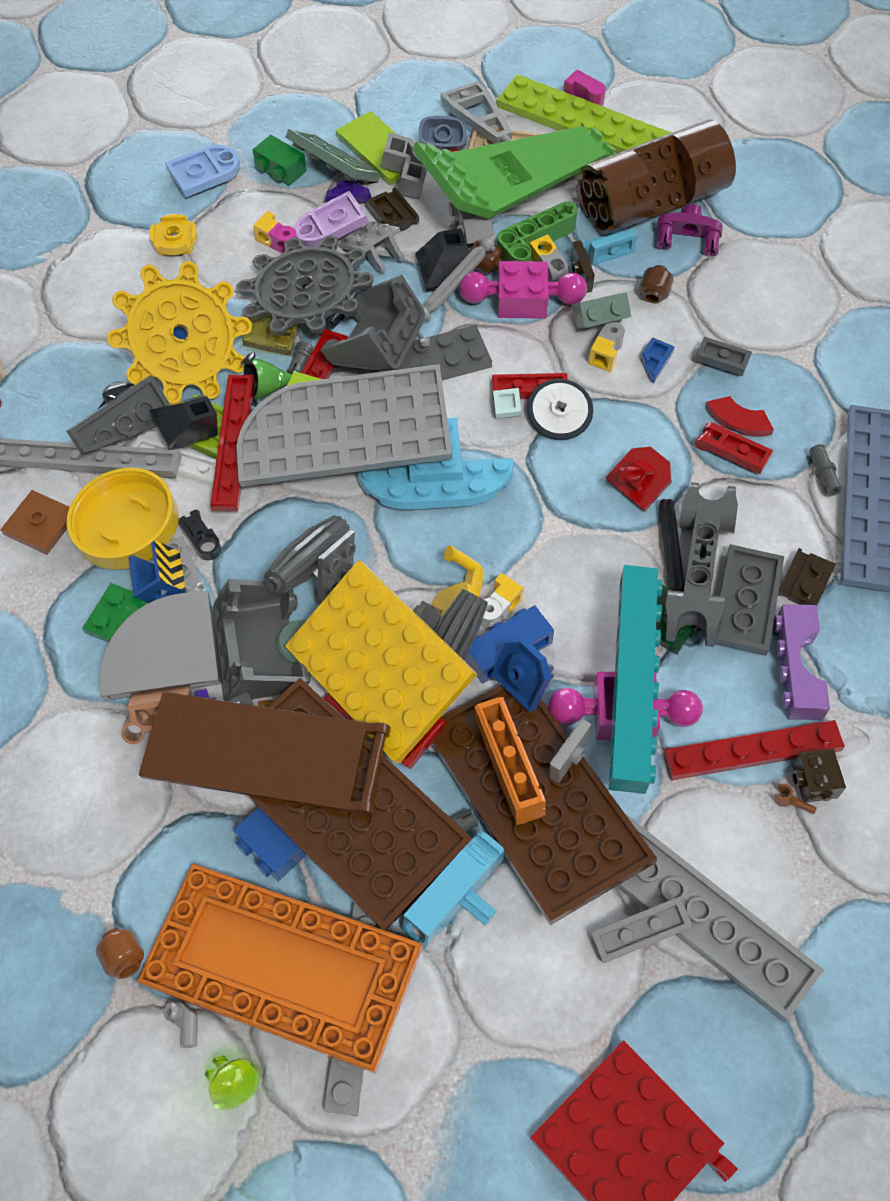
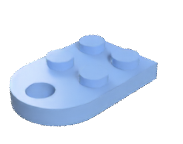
[165,144,240,198]

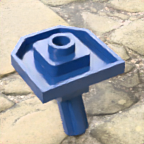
[491,639,554,712]

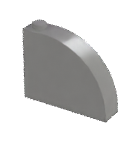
[99,588,221,701]

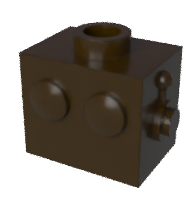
[792,748,846,803]

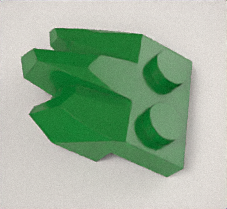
[82,583,149,643]

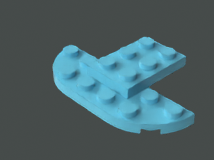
[357,418,513,510]

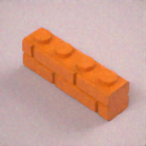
[474,697,546,825]

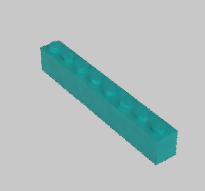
[608,565,663,794]

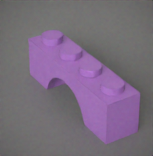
[773,604,830,720]

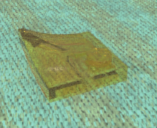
[242,317,300,356]

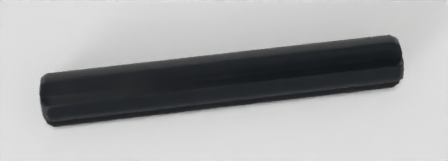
[659,499,685,592]

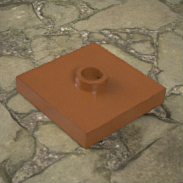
[0,490,70,555]

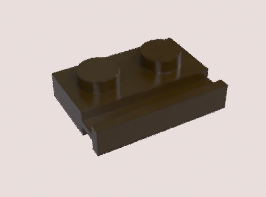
[366,188,419,231]
[778,548,836,605]

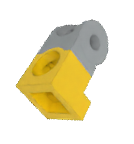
[529,235,568,282]
[588,322,625,373]

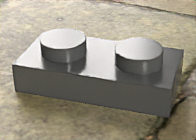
[695,336,752,376]

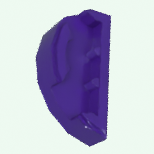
[325,180,371,202]

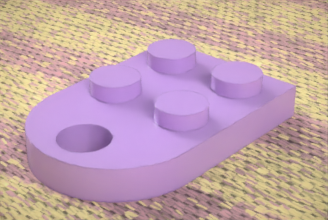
[294,191,369,247]

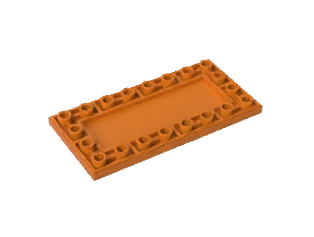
[136,863,423,1074]

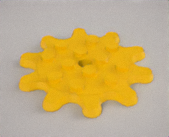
[107,261,252,404]

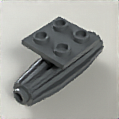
[264,515,356,603]
[413,589,488,660]

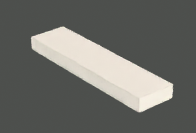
[133,436,216,487]

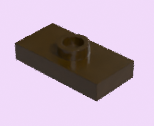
[571,240,595,293]

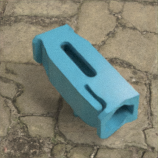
[402,830,504,949]

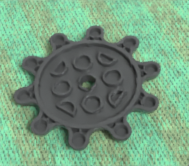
[236,235,374,336]

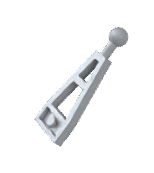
[441,81,512,144]

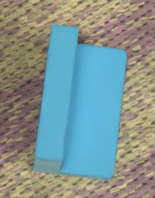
[583,229,637,266]

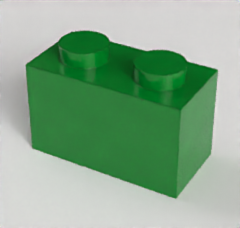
[252,134,307,186]

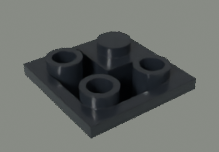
[415,228,468,291]
[149,396,218,450]

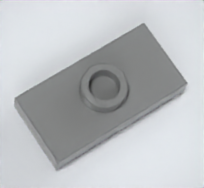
[549,719,592,784]

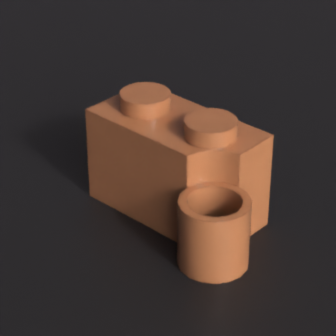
[121,685,192,744]

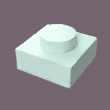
[493,388,522,419]

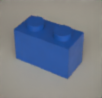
[234,808,305,882]

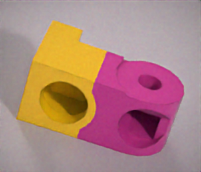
[253,211,297,254]

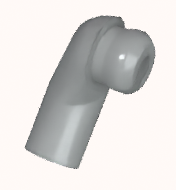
[163,1002,198,1048]

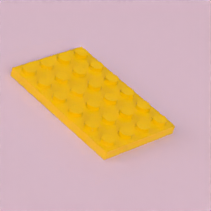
[285,560,478,764]

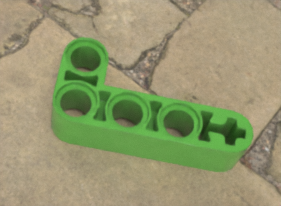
[497,202,577,262]

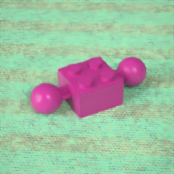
[459,261,587,319]
[548,671,703,740]

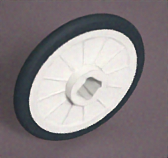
[527,379,594,440]

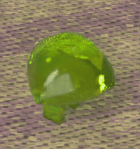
[204,1055,261,1110]

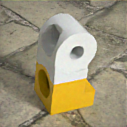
[481,573,524,630]

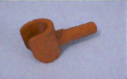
[775,784,817,814]

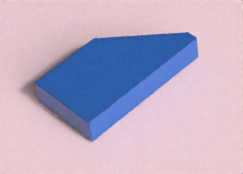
[641,337,675,383]

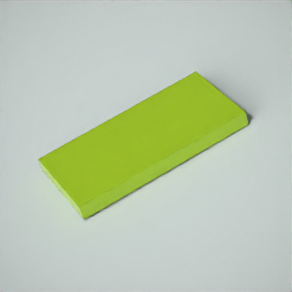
[336,111,402,185]

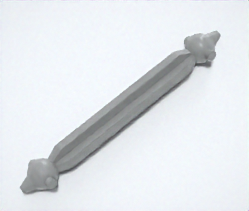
[423,235,496,322]

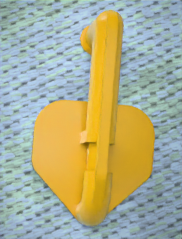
[432,546,484,616]

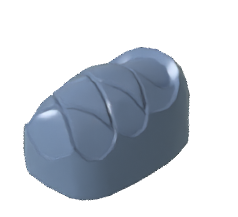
[419,116,467,151]

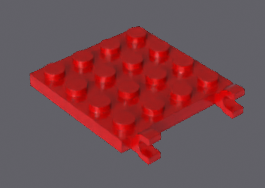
[530,1040,738,1201]

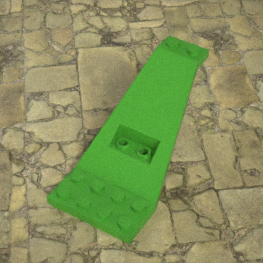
[412,126,615,219]

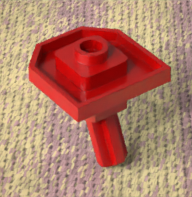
[605,446,672,511]

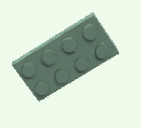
[285,129,381,184]

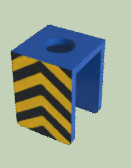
[129,540,186,603]

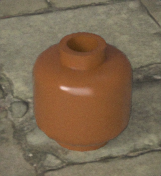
[96,928,144,979]

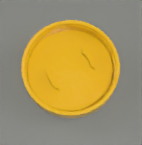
[67,468,179,570]

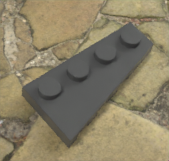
[66,375,170,453]

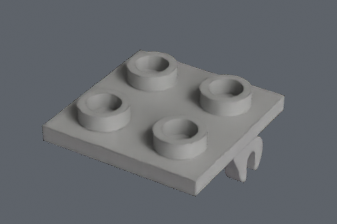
[339,221,404,274]

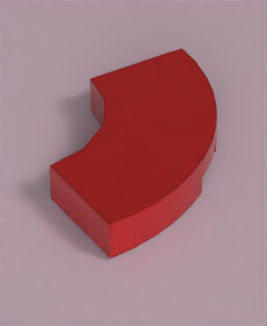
[705,396,774,437]

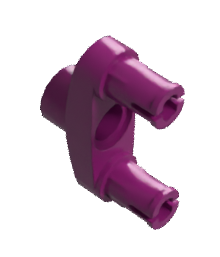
[656,204,723,256]

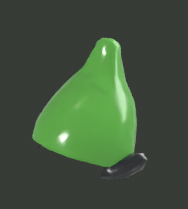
[240,352,292,407]

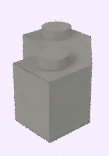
[381,132,427,199]
[448,202,494,244]

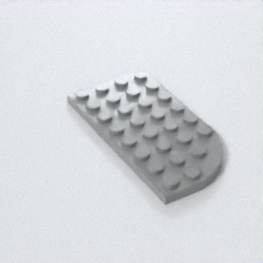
[237,364,453,487]

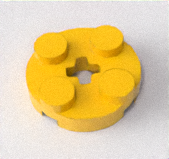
[149,214,198,256]

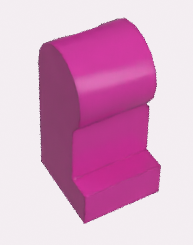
[563,69,606,106]

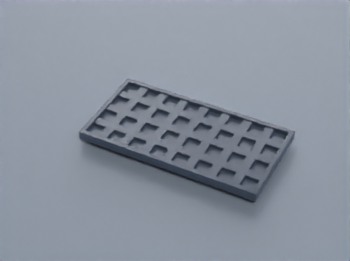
[841,405,890,592]

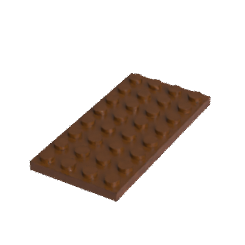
[246,678,473,931]
[432,685,657,926]

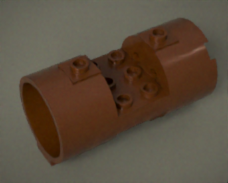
[575,119,736,235]

